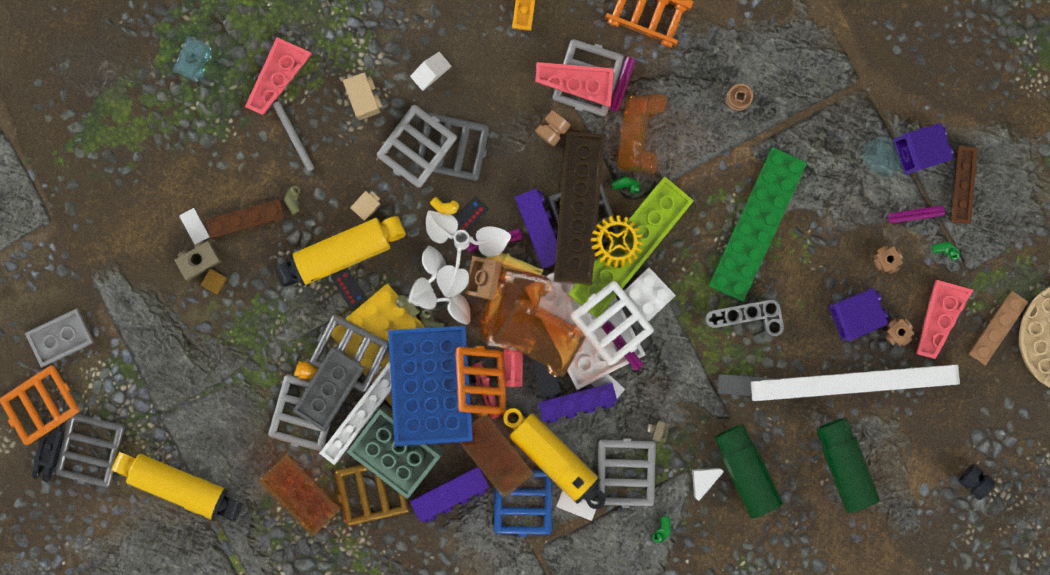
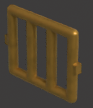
[335,464,410,526]

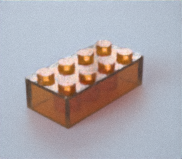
[459,415,535,499]
[258,453,342,537]

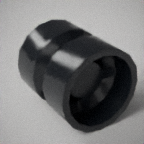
[958,464,996,500]

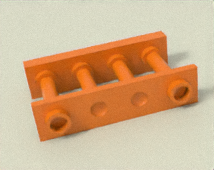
[605,0,694,48]

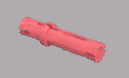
[470,361,501,419]

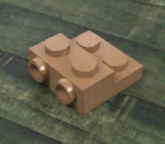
[464,256,502,300]

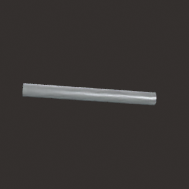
[272,101,315,172]

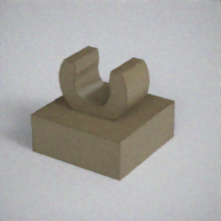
[647,421,670,442]

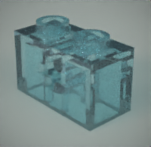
[172,36,212,82]

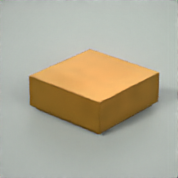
[201,269,227,295]

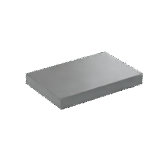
[25,308,94,368]

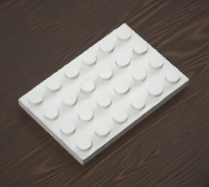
[525,257,645,390]

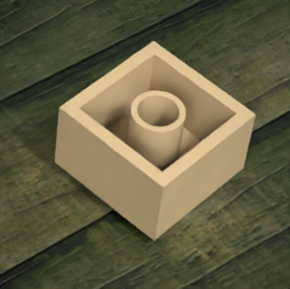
[343,72,382,121]

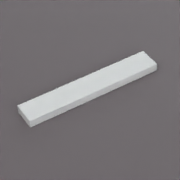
[319,362,391,465]

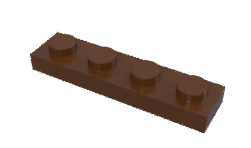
[950,146,978,224]
[206,199,285,239]

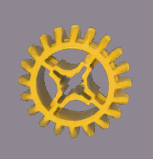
[591,215,643,268]

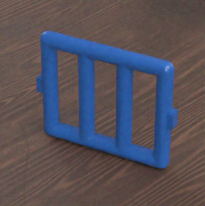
[494,467,552,537]

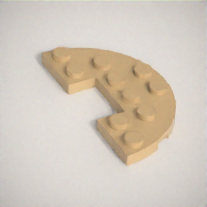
[1019,287,1050,388]

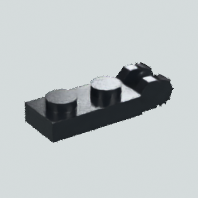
[32,428,64,483]

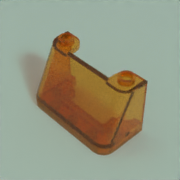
[617,94,668,176]
[479,264,552,353]
[495,295,586,378]

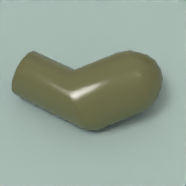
[284,185,301,215]
[395,295,420,318]
[420,309,445,328]

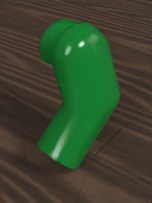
[611,177,640,194]
[931,242,960,260]
[652,516,671,543]

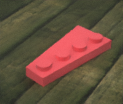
[245,37,312,115]
[535,62,614,107]
[916,280,974,359]

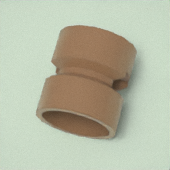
[726,84,753,111]
[535,110,571,147]

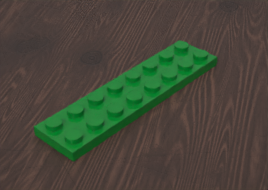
[708,147,807,302]

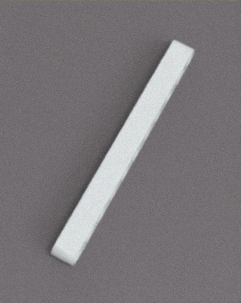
[751,365,960,401]

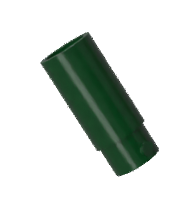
[816,418,881,513]
[714,424,784,519]

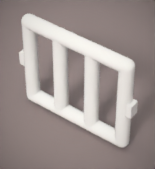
[571,281,654,365]

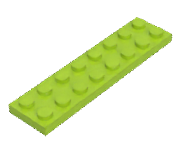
[567,176,694,319]

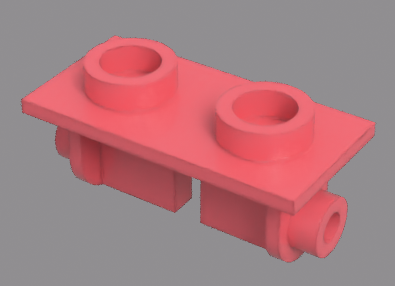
[504,348,523,387]

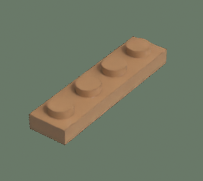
[968,291,1028,365]

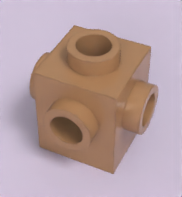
[873,245,903,274]
[884,318,915,346]

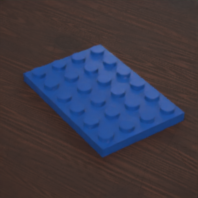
[388,326,473,446]

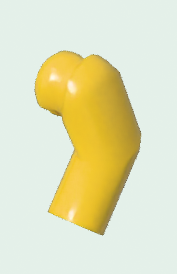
[430,197,459,215]

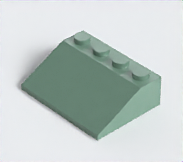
[347,403,445,499]

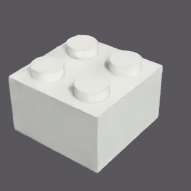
[624,268,676,321]

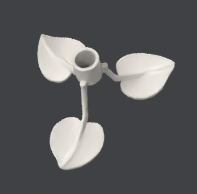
[426,211,511,297]
[409,246,470,325]

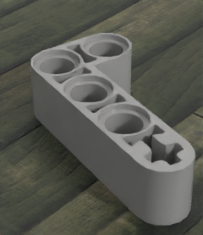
[704,300,784,336]

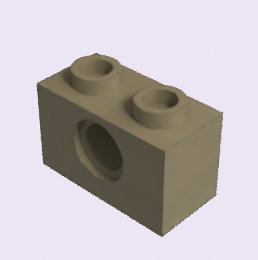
[174,240,222,281]

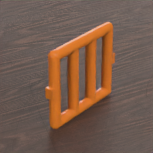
[456,346,507,416]
[0,365,79,445]

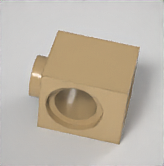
[351,191,381,221]

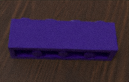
[515,189,558,269]
[410,466,490,523]

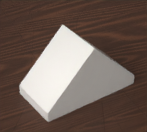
[410,52,452,91]
[692,468,724,501]

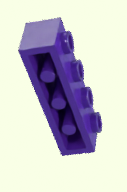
[538,382,618,424]

